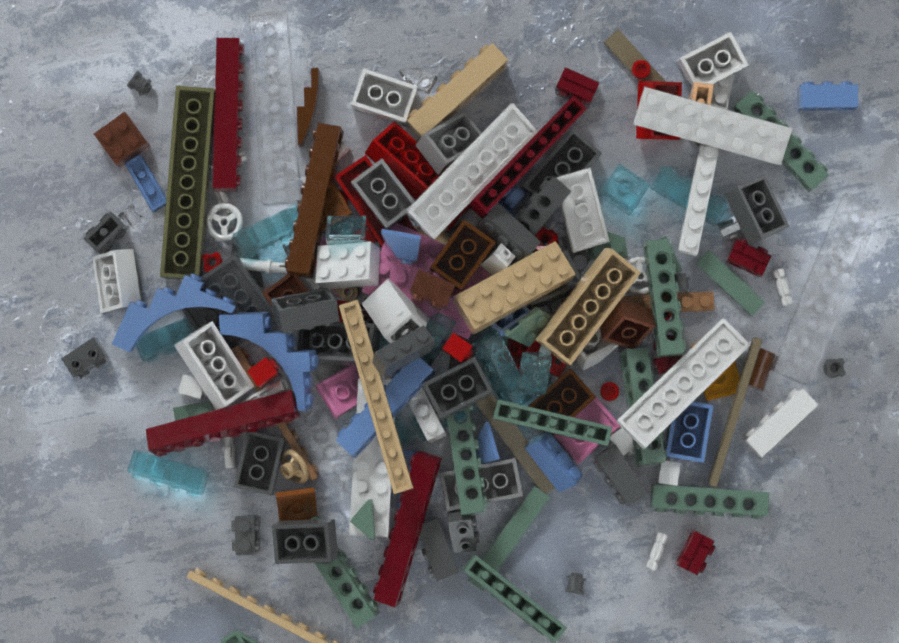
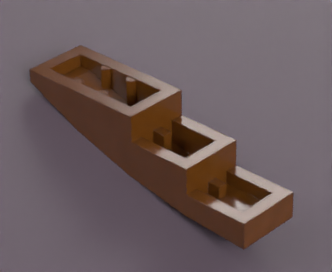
[297,68,320,147]

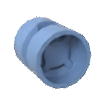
[500,185,527,210]

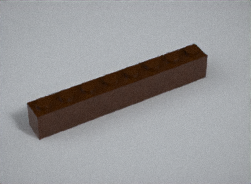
[285,123,344,279]

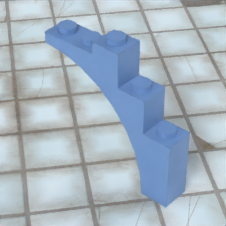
[112,273,237,352]
[219,312,319,411]

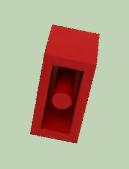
[442,333,473,364]
[247,357,281,388]

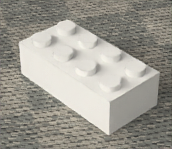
[174,321,254,410]

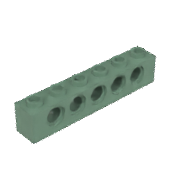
[732,90,829,193]
[643,239,686,358]
[619,348,666,467]
[493,399,612,446]
[447,406,488,516]
[650,484,770,519]
[310,516,380,629]
[460,555,567,643]

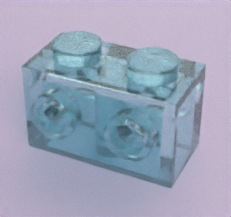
[516,352,552,395]

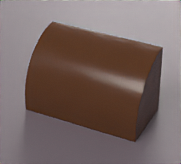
[748,348,776,391]

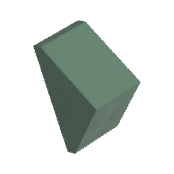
[350,499,375,540]

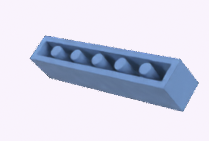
[336,358,436,458]

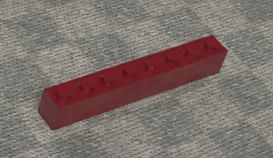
[213,38,245,192]
[468,95,587,219]
[146,390,300,457]
[373,451,442,608]

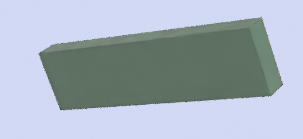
[696,250,765,316]

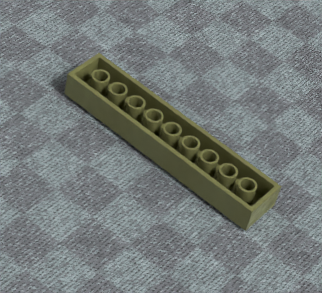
[160,86,215,280]

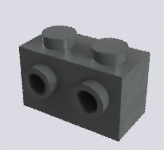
[83,212,128,254]
[61,337,109,379]
[448,510,480,554]
[231,515,260,555]

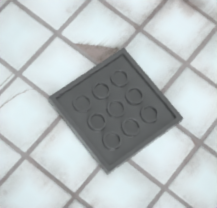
[175,253,274,350]

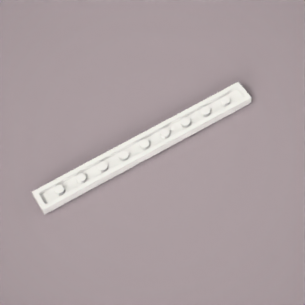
[677,75,734,256]

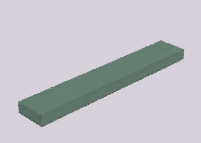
[467,486,550,591]

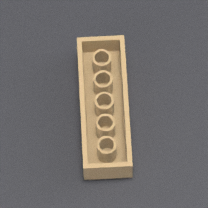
[407,43,508,139]
[453,241,575,335]
[535,248,641,365]

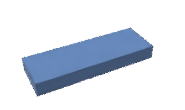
[124,154,166,213]

